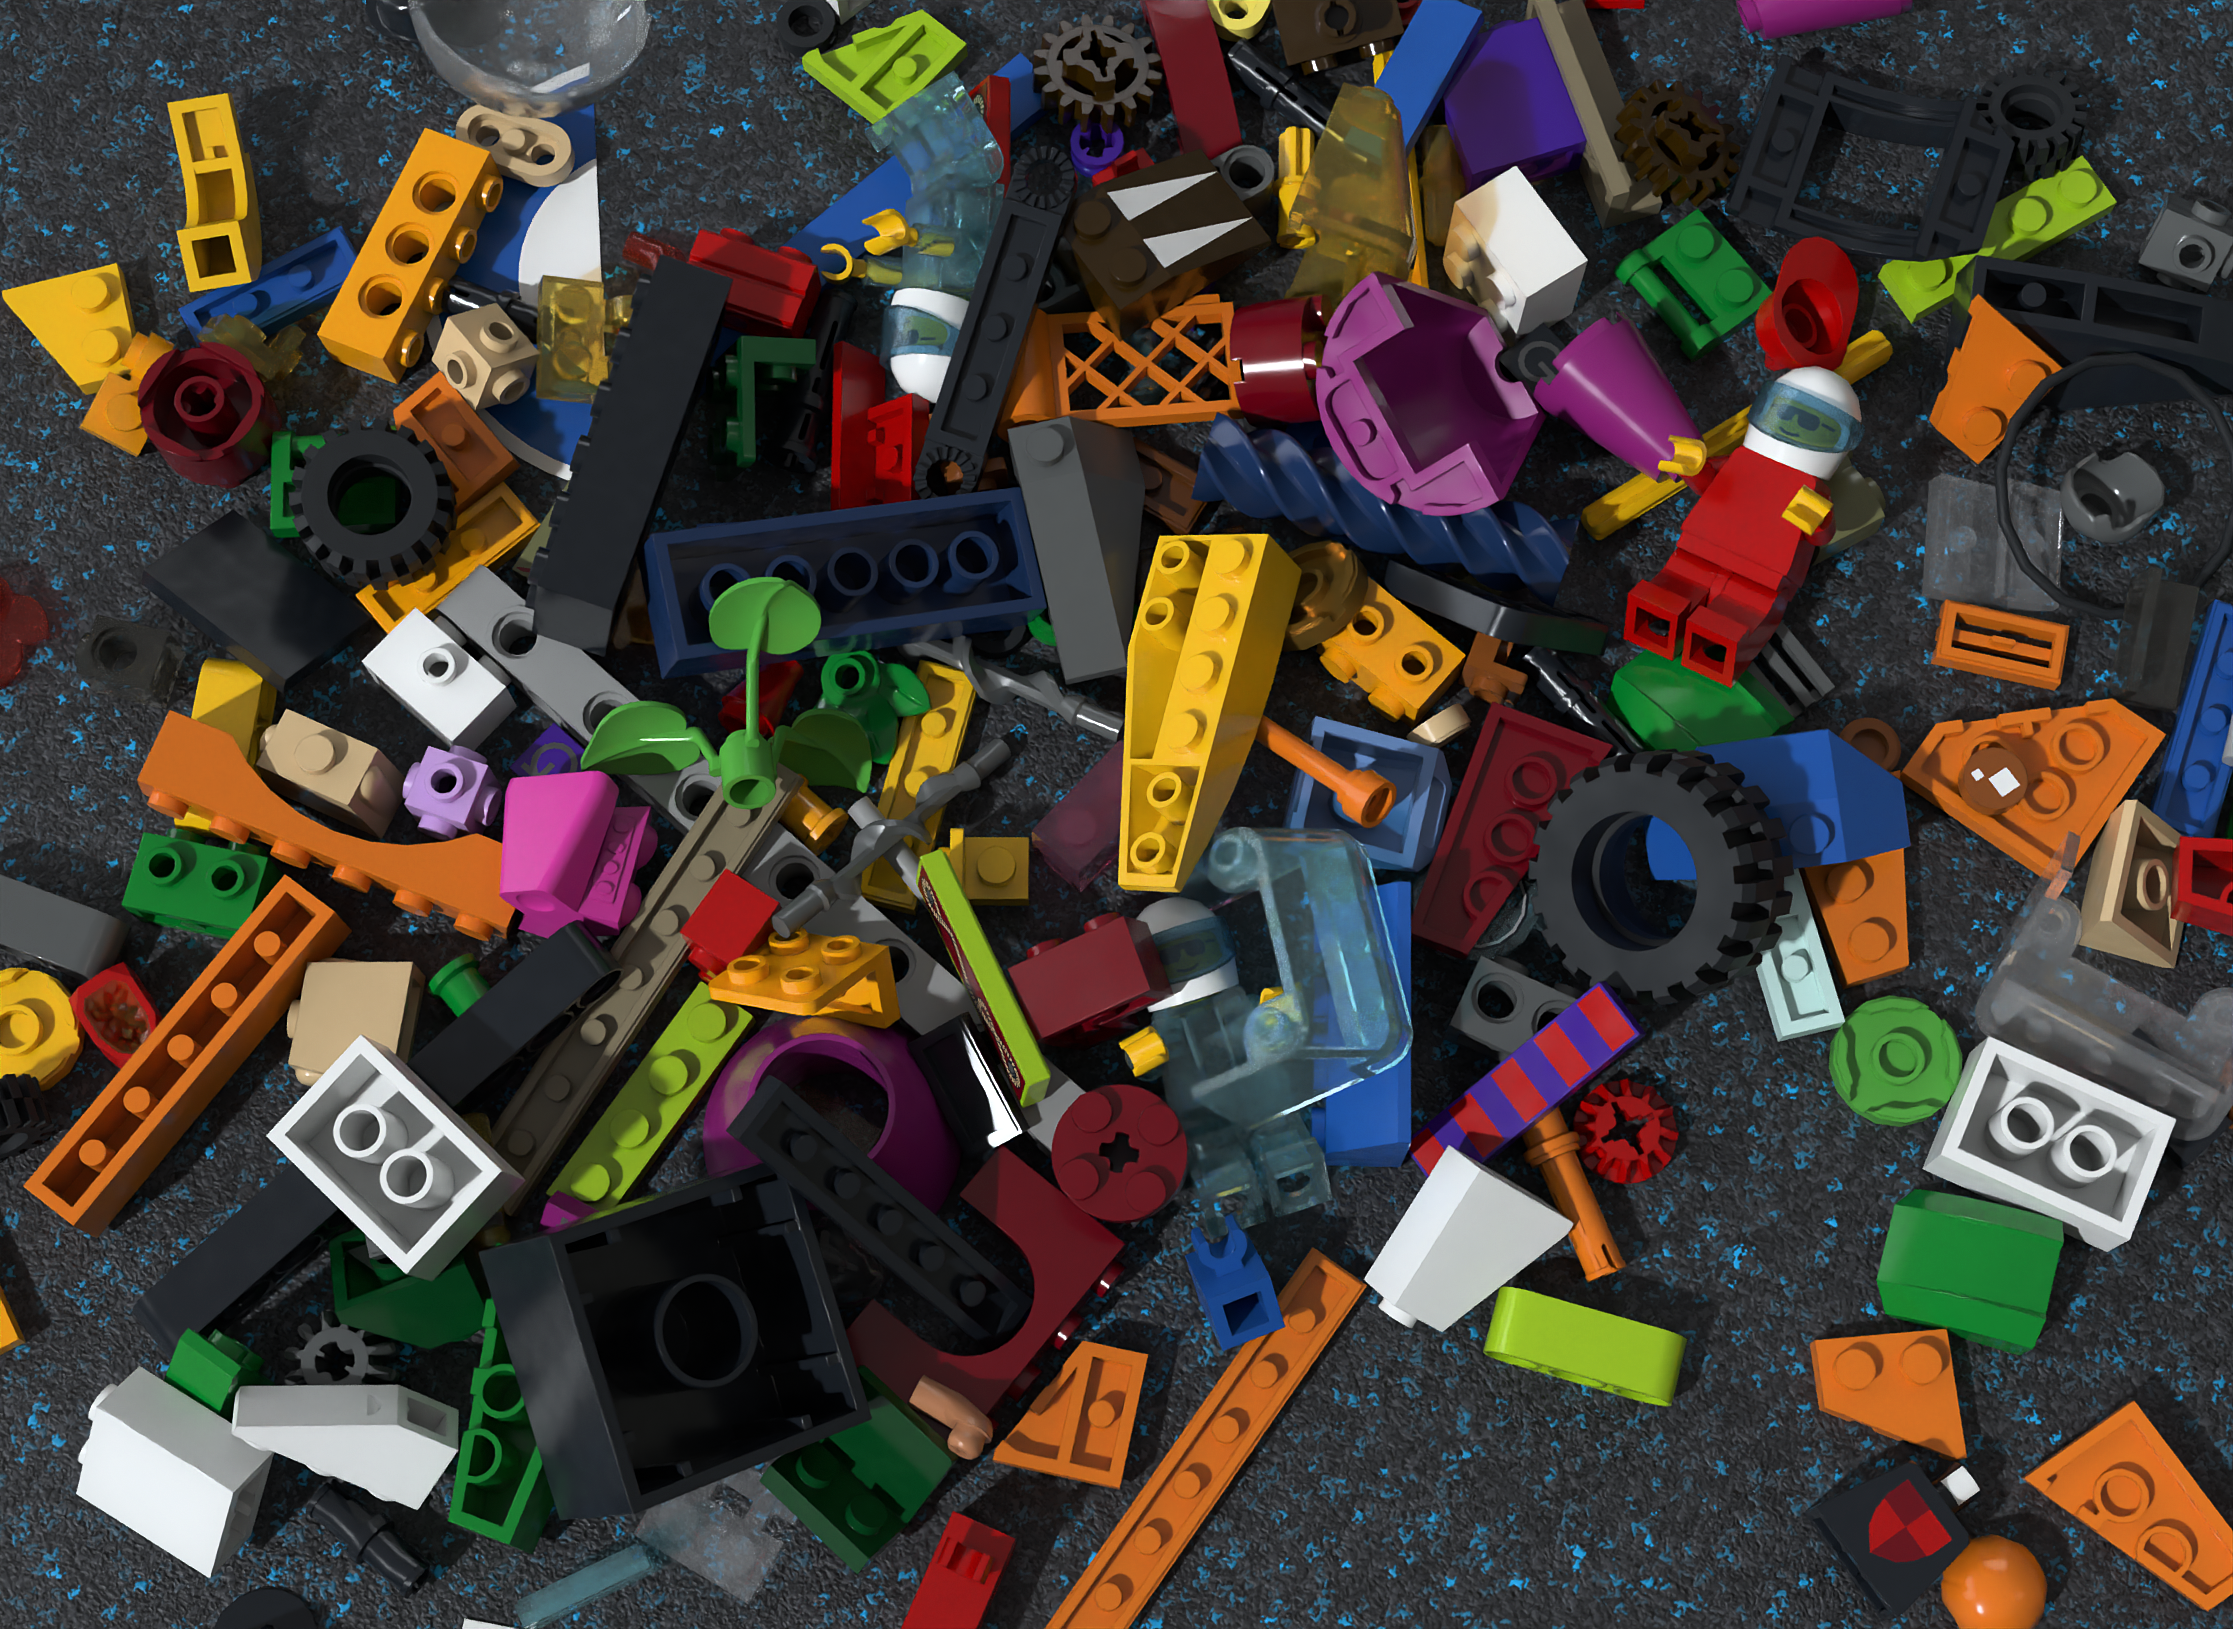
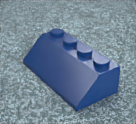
[1310,881,1411,1167]

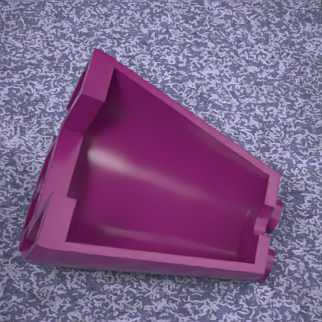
[1316,271,1546,516]

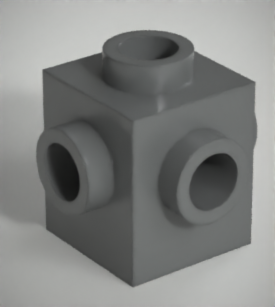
[2138,193,2233,293]

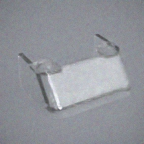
[1975,831,2233,1141]

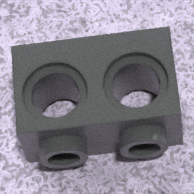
[1443,956,1584,1064]

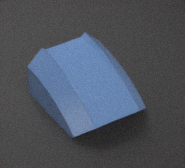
[1279,716,1452,872]

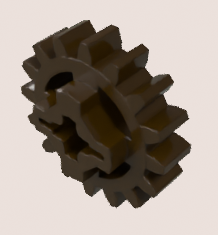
[1032,14,1162,134]
[1614,79,1741,207]

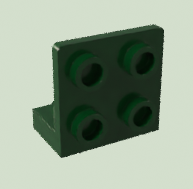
[706,336,816,482]
[759,1365,959,1575]

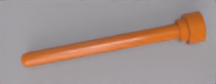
[1255,715,1397,828]

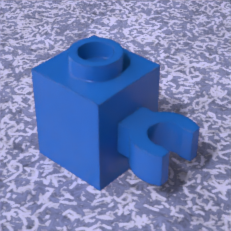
[1185,1214,1285,1351]

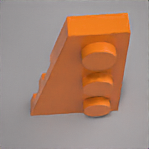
[1798,770,1909,990]
[2021,1400,2233,1611]

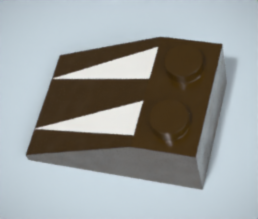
[1055,148,1271,342]

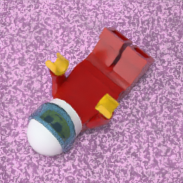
[1623,366,1865,688]

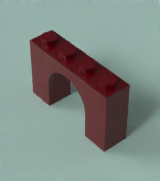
[846,1144,1127,1457]

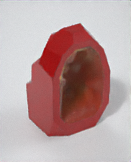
[68,962,164,1069]

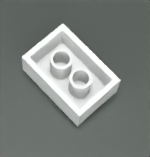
[266,1035,526,1281]
[1922,1036,2176,1252]

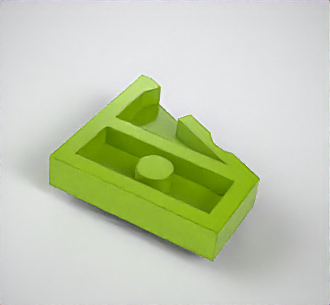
[802,9,968,136]

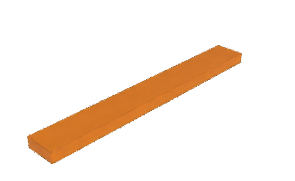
[1044,1247,1367,1629]

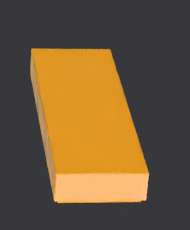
[355,481,541,635]

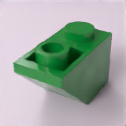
[164,1328,275,1423]

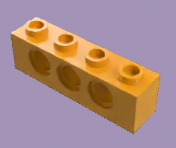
[317,128,503,384]

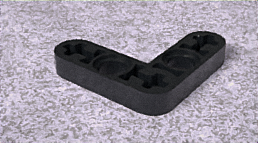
[1381,558,1614,656]

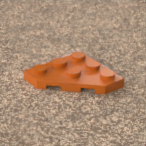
[1899,698,2166,889]

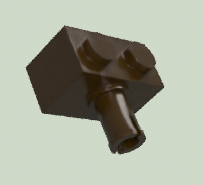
[1271,0,1405,75]

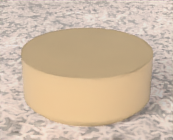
[1406,703,1472,749]

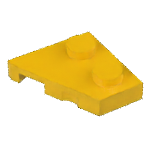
[2,263,136,395]

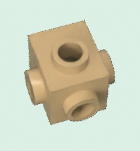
[432,303,540,411]

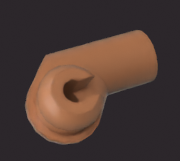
[908,1375,993,1460]

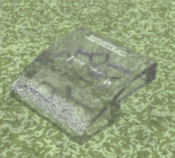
[1922,473,2064,611]

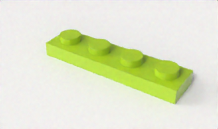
[1878,155,2117,324]
[546,981,756,1211]

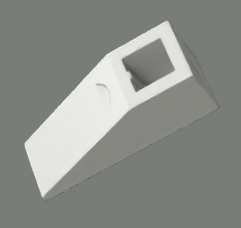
[231,1385,459,1510]

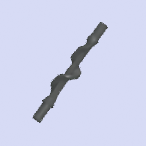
[896,635,1125,743]
[771,738,1011,938]

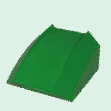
[1606,632,1795,752]
[1876,1189,2064,1356]

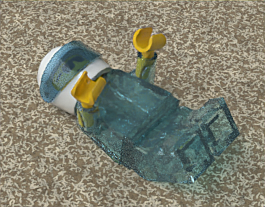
[820,71,1004,404]
[1119,896,1333,1240]

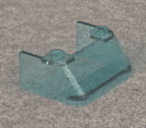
[1164,827,1413,1131]

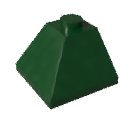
[328,1228,489,1349]

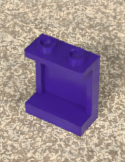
[1438,17,1587,197]

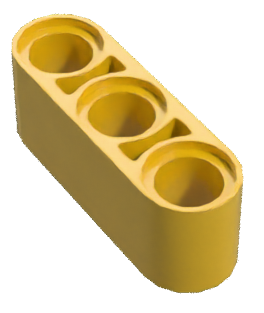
[174,657,277,839]

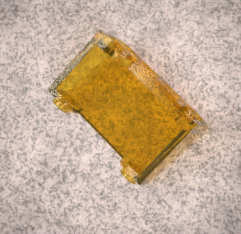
[1284,82,1418,314]

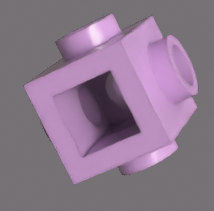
[403,745,502,842]

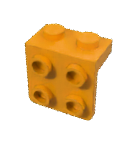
[708,927,901,1029]

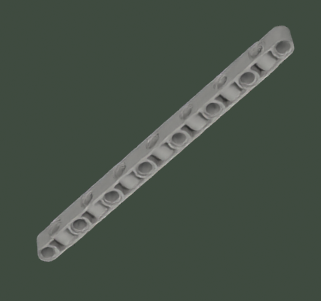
[435,564,1141,1229]

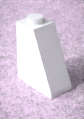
[1363,1145,1574,1332]

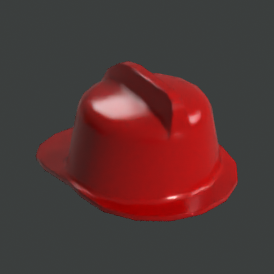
[1755,236,1859,371]

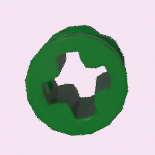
[427,953,492,1017]

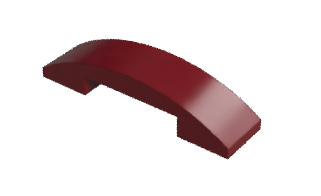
[1139,0,1243,160]

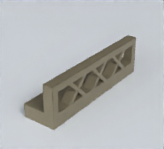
[1524,0,1663,229]

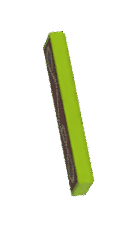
[915,849,1052,1108]

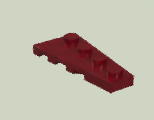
[1411,701,1613,961]

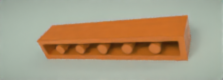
[23,874,352,1238]

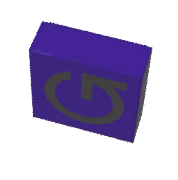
[509,723,585,777]

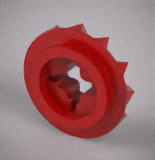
[1572,1078,1679,1184]

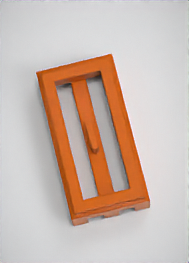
[1931,599,2070,691]

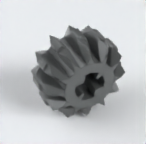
[284,1309,400,1386]

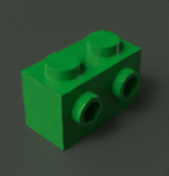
[122,828,284,940]

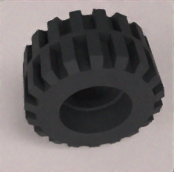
[289,419,458,590]

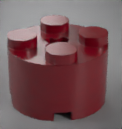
[1230,293,1333,427]
[138,342,282,489]
[1051,1084,1190,1223]

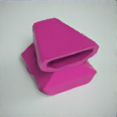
[499,771,658,939]

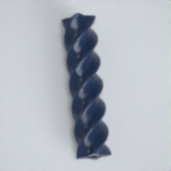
[1191,412,1580,608]

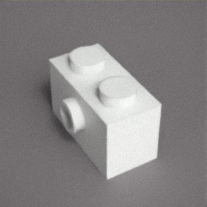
[362,607,517,751]

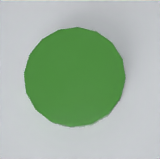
[1829,995,1962,1127]

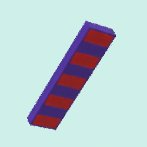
[1407,981,1646,1178]

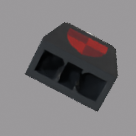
[1804,1460,1981,1621]

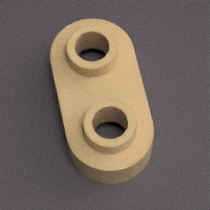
[455,103,575,187]

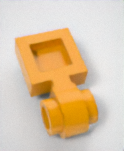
[79,331,175,457]

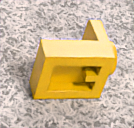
[938,828,1030,906]

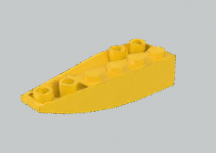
[1118,534,1302,893]

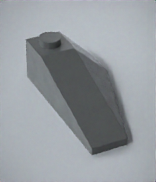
[1007,416,1146,685]

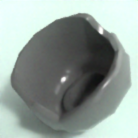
[2059,451,2166,544]

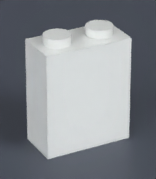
[76,1366,274,1578]

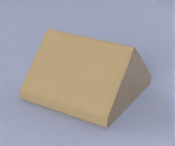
[2074,800,2184,968]

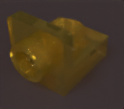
[196,313,307,382]

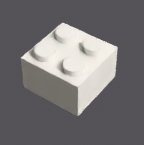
[1443,166,1588,348]

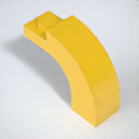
[167,93,262,292]

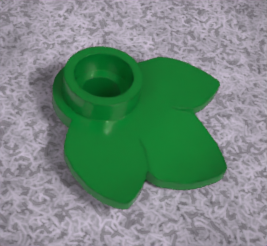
[813,650,932,765]

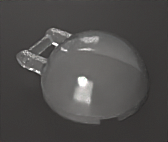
[408,0,652,119]

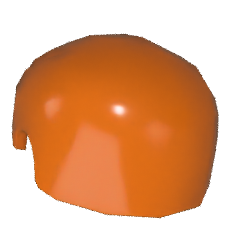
[1941,1534,2047,1629]

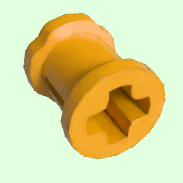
[778,773,849,856]

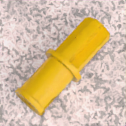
[1273,126,1321,249]

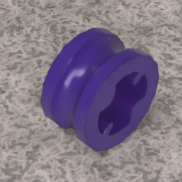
[1070,122,1124,178]

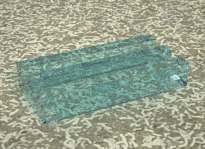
[514,1543,659,1629]

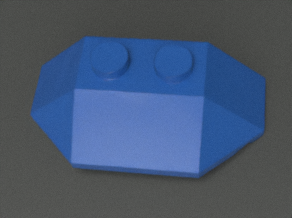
[1642,728,1911,880]

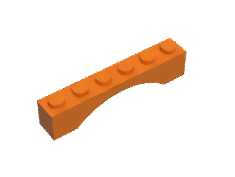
[137,710,519,941]

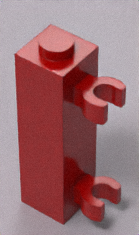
[901,1511,1017,1629]

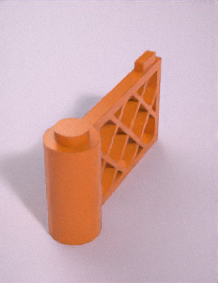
[997,294,1244,442]

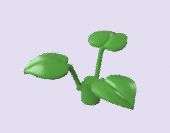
[581,577,872,809]

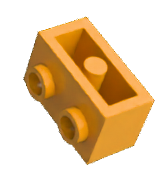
[1316,577,1466,729]

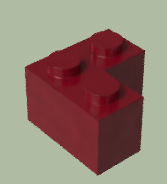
[1008,912,1174,1051]

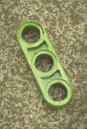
[1483,1287,1687,1407]

